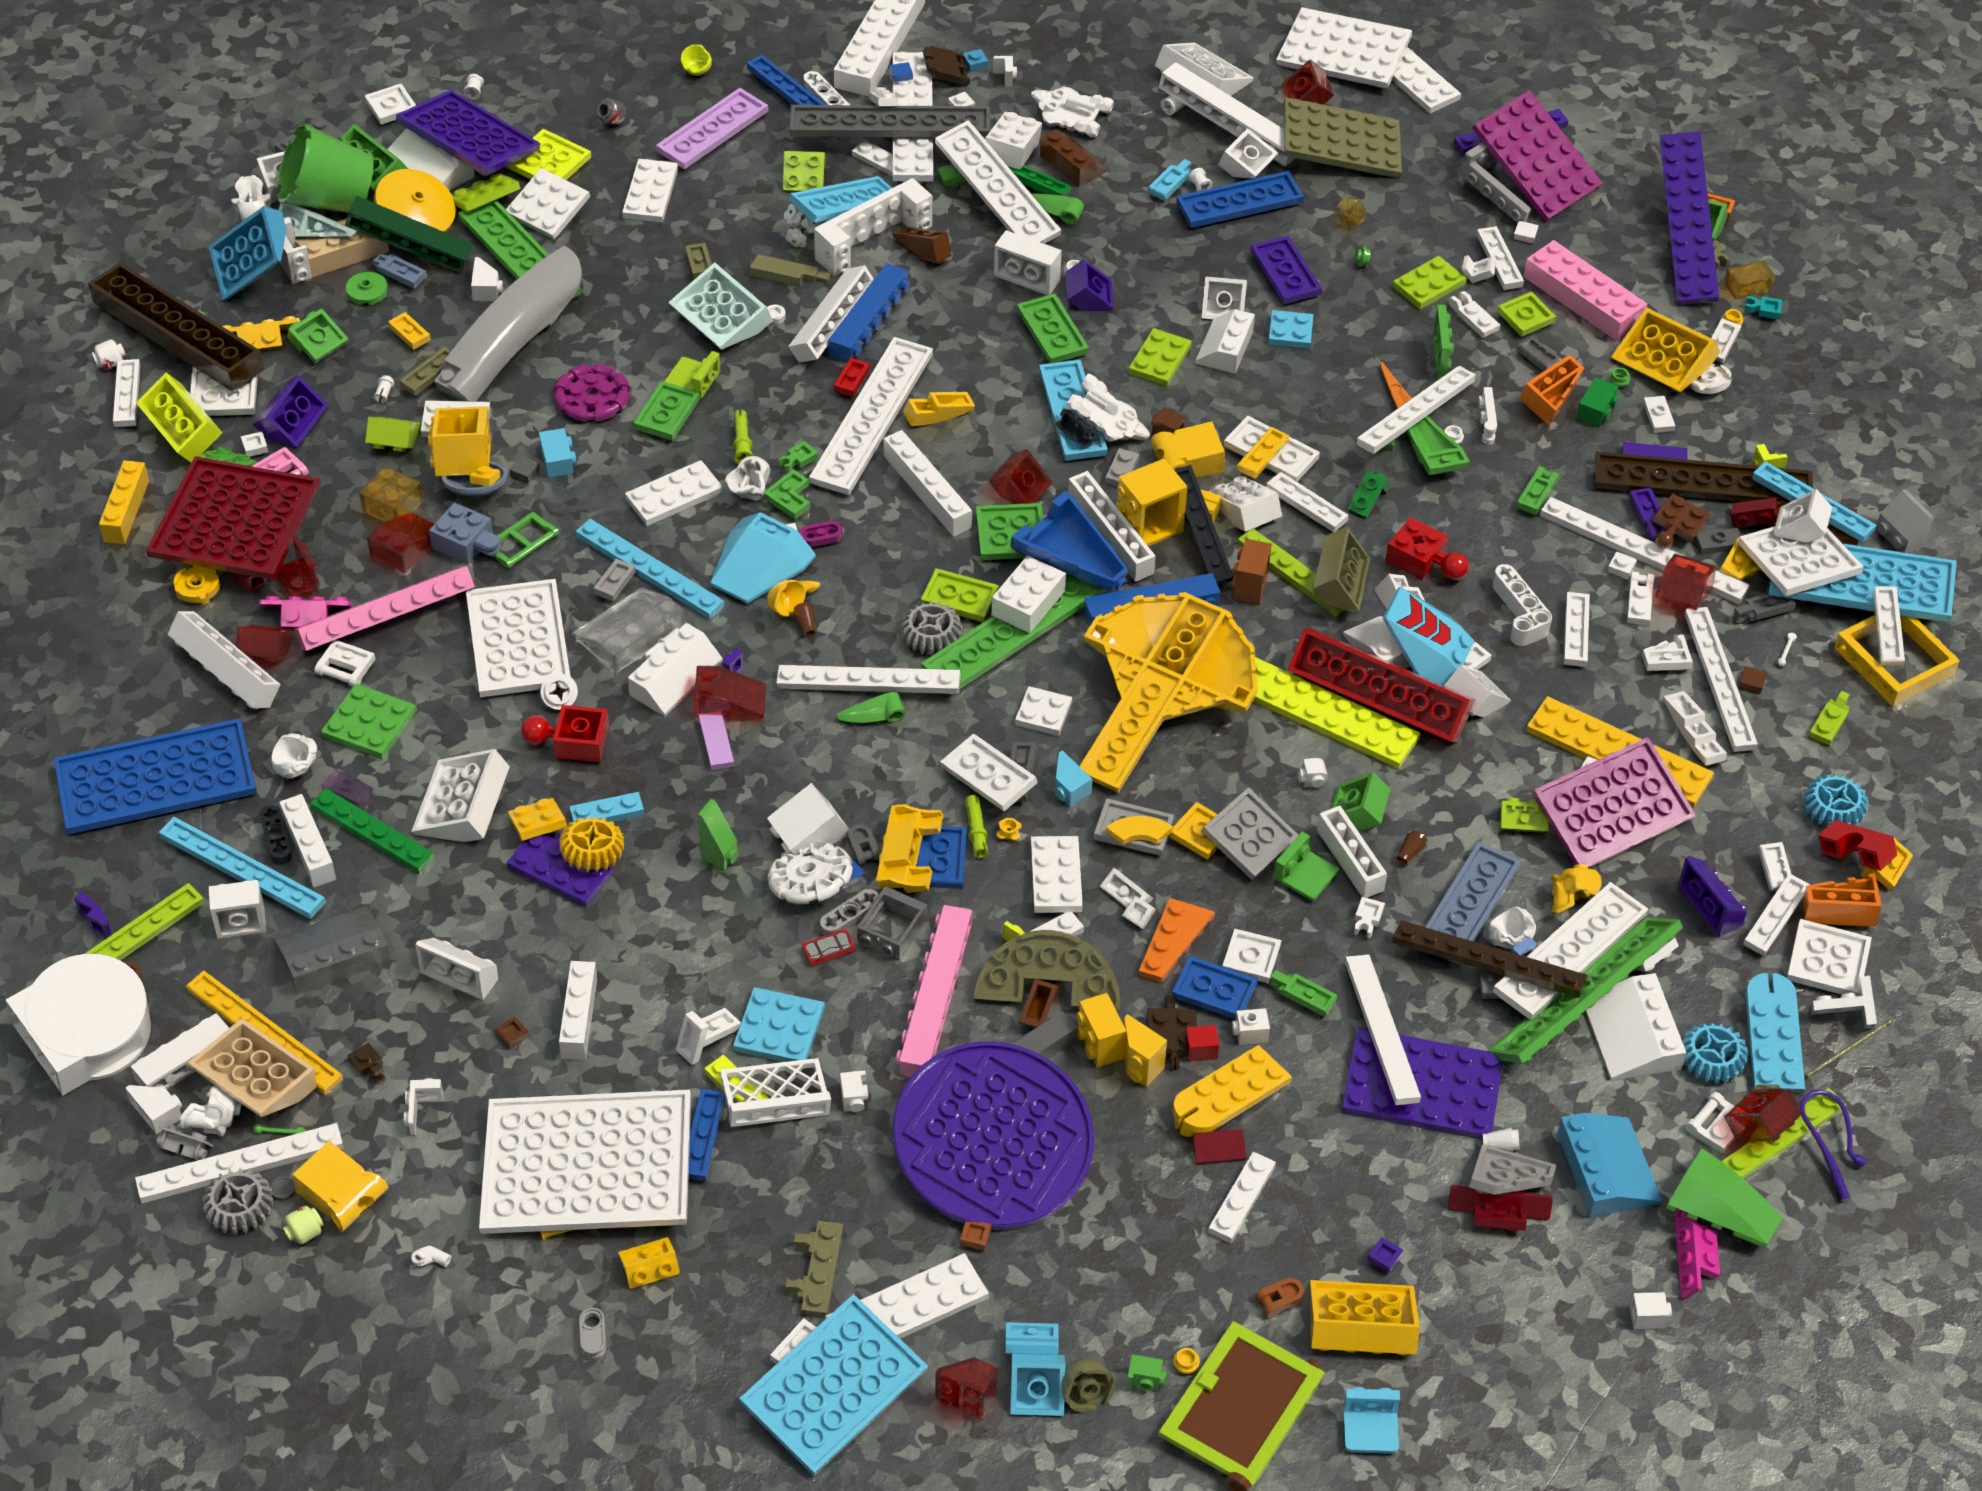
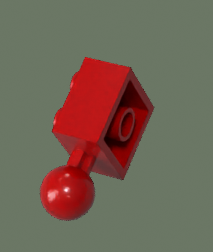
[1385,517,1469,581]
[521,705,609,763]

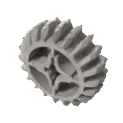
[901,601,962,656]
[202,1168,273,1235]

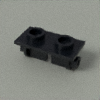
[1055,409,1100,448]

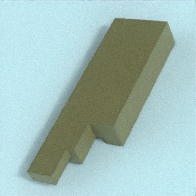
[750,254,831,287]

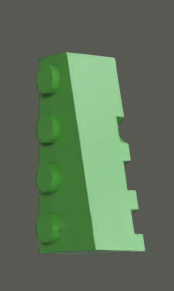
[341,124,408,191]

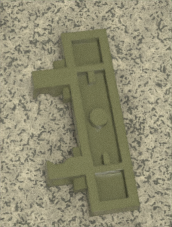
[785,1221,843,1318]

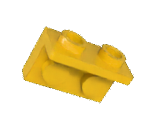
[1860,838,1913,890]
[618,1237,679,1289]

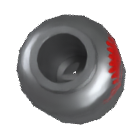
[597,98,626,126]

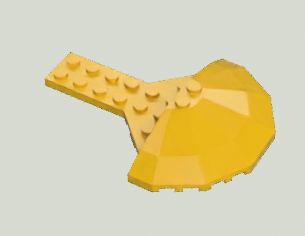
[1079,592,1258,793]

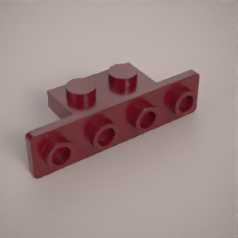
[1448,1185,1553,1231]

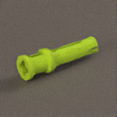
[733,410,753,465]

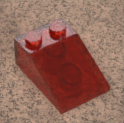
[367,512,434,573]
[694,666,766,718]

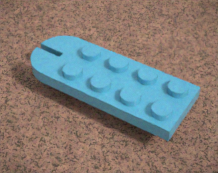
[1745,973,1805,1093]

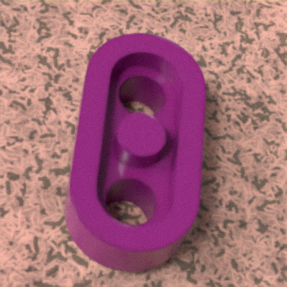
[799,521,843,547]

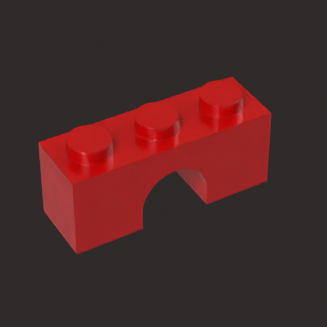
[1818,820,1897,871]

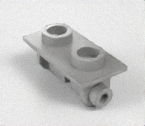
[157,1124,213,1161]

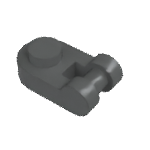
[848,824,880,865]

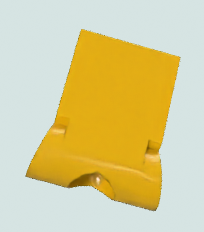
[1151,421,1225,477]
[292,1141,389,1232]

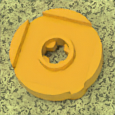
[173,565,220,605]

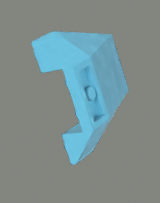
[710,512,816,604]

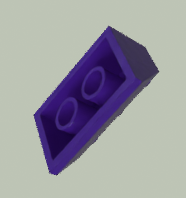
[252,375,329,448]
[1678,856,1747,937]

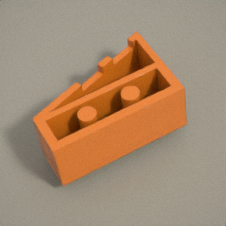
[1520,354,1584,426]
[1801,873,1882,927]

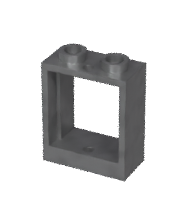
[857,886,927,960]

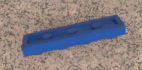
[688,1089,726,1182]

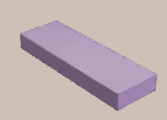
[698,709,734,770]

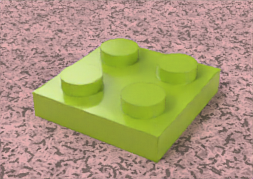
[1497,291,1556,337]

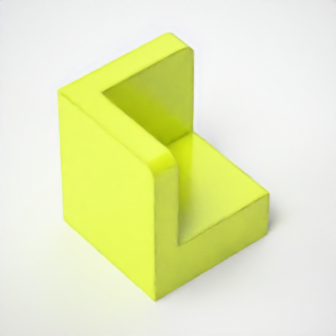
[1752,444,1788,468]

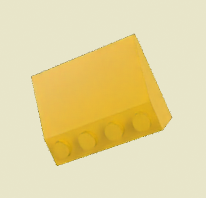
[1611,307,1720,392]
[1310,1280,1420,1355]

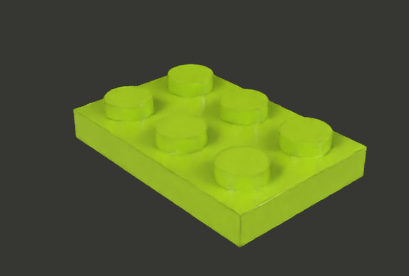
[452,173,521,212]
[1393,256,1467,310]
[1128,328,1192,387]
[921,568,999,622]

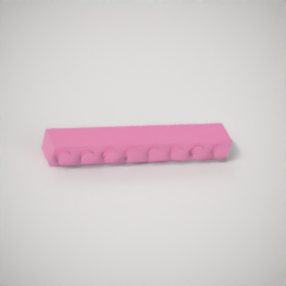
[294,566,475,651]
[896,905,972,1077]

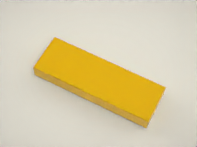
[1237,427,1289,479]

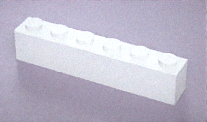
[788,265,874,363]
[884,430,972,537]
[1068,471,1156,582]
[168,611,281,709]

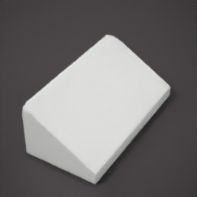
[1100,868,1153,908]

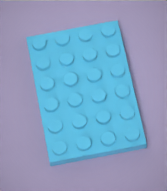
[739,1294,928,1476]

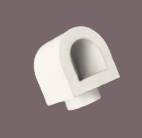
[1298,758,1328,788]

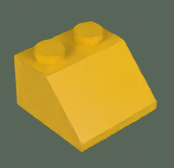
[1124,1014,1167,1087]

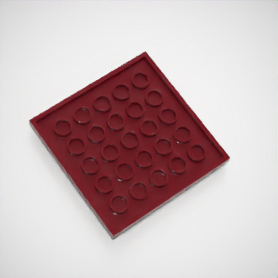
[146,456,321,580]

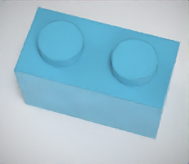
[539,428,577,478]

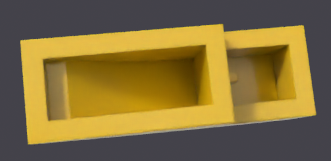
[903,392,975,426]

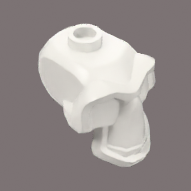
[231,175,271,221]
[725,456,770,502]
[178,1085,242,1136]

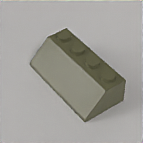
[1313,526,1370,613]

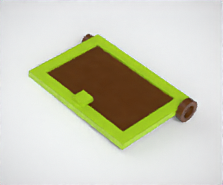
[1158,1321,1325,1491]

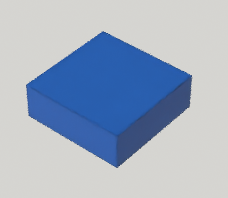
[890,62,913,82]

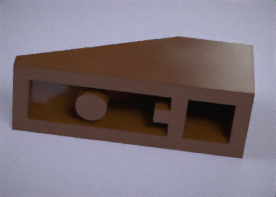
[892,227,952,264]

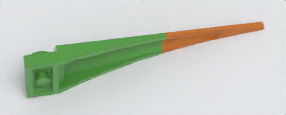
[1380,362,1470,475]

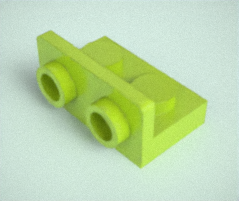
[1499,798,1549,833]

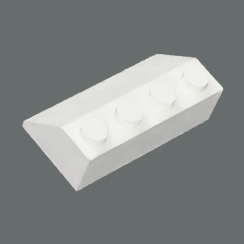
[628,623,723,717]

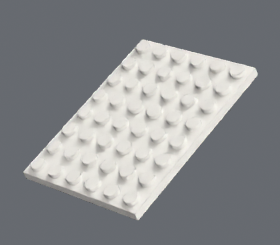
[479,1090,691,1234]

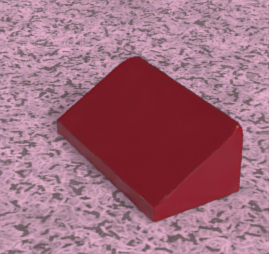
[1192,1129,1246,1165]

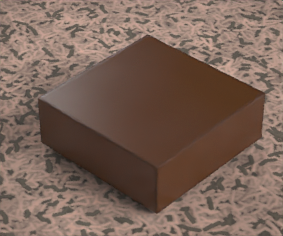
[1739,666,1767,693]
[494,1016,530,1049]

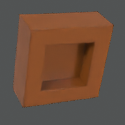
[960,1221,992,1251]

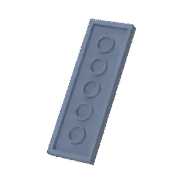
[1426,841,1521,965]

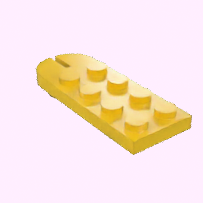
[1172,1045,1292,1137]

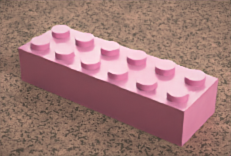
[1523,240,1648,341]

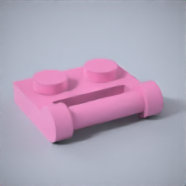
[252,447,309,476]

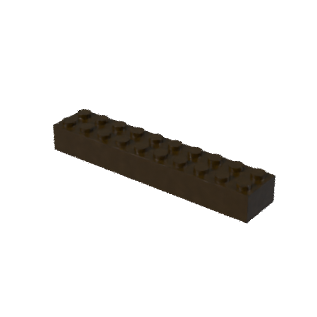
[88,262,265,392]

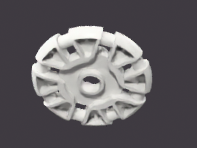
[768,842,853,904]

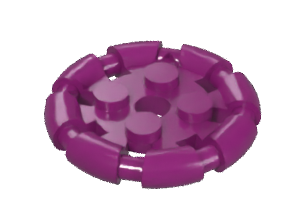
[553,364,630,422]

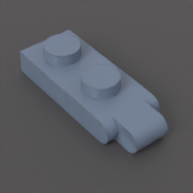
[372,253,427,289]

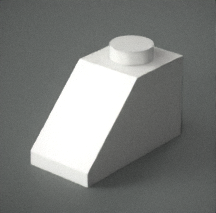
[471,257,503,301]
[126,1085,182,1134]

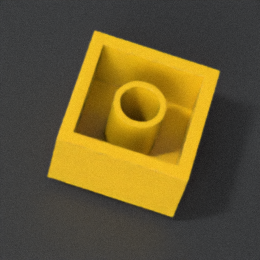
[1076,993,1126,1068]

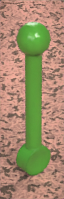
[253,1124,306,1135]

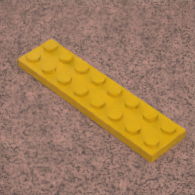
[1526,696,1714,809]

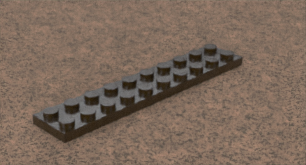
[1594,451,1813,502]

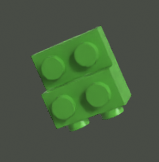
[287,308,349,364]

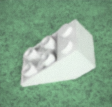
[1208,476,1282,532]

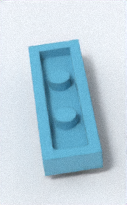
[570,792,644,823]

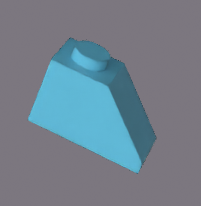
[1055,750,1092,807]

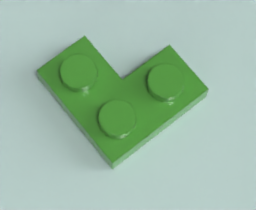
[763,469,810,520]

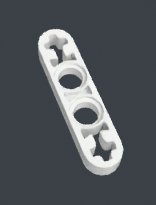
[804,71,850,105]

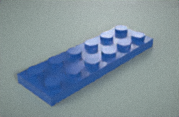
[1176,171,1304,228]

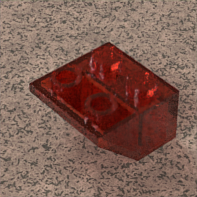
[1655,553,1717,610]
[935,1357,998,1419]

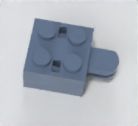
[429,502,501,565]

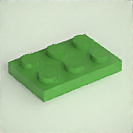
[1433,305,1454,379]
[633,381,700,441]

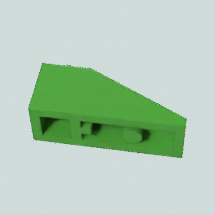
[698,799,739,870]

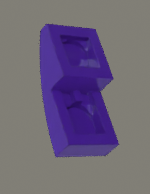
[74,891,112,938]

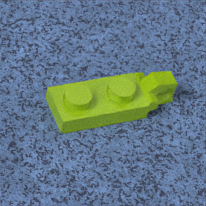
[1808,691,1850,746]

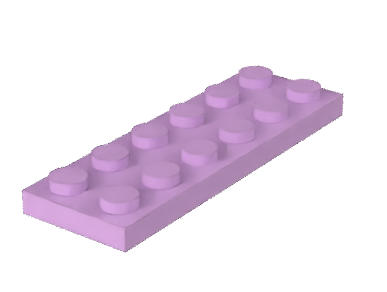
[656,88,768,169]

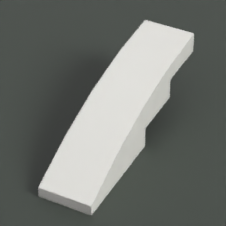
[1663,691,1727,766]

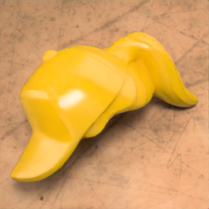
[767,580,820,617]

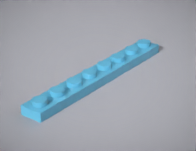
[575,519,724,620]
[159,817,326,919]

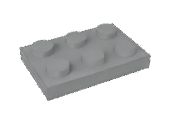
[1094,798,1174,856]

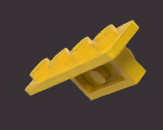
[222,316,300,351]

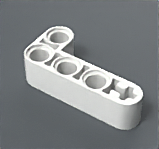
[1493,564,1552,646]

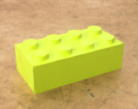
[136,373,222,462]

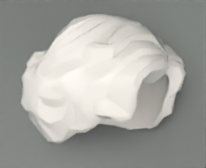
[271,733,317,779]
[1488,906,1536,949]

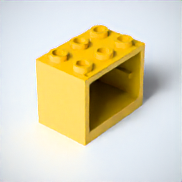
[428,406,491,476]
[1116,458,1187,546]

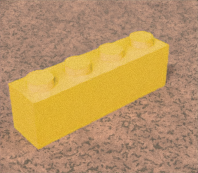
[99,461,149,544]

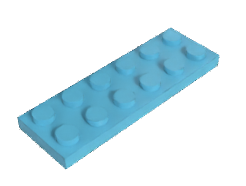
[788,176,892,223]
[1039,360,1107,461]

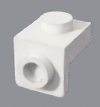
[993,56,1017,87]
[1462,255,1496,283]

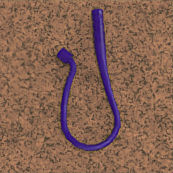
[1800,1089,1867,1202]

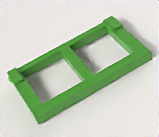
[493,512,559,569]

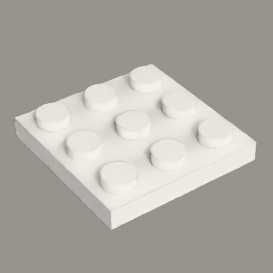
[506,168,590,240]
[190,367,258,416]
[1787,919,1872,997]

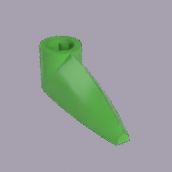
[1031,194,1084,225]
[837,692,906,723]

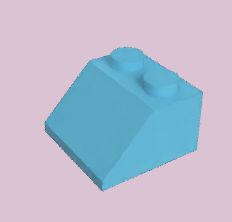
[1011,1354,1065,1416]

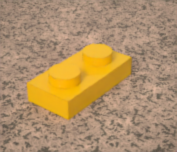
[388,312,431,350]

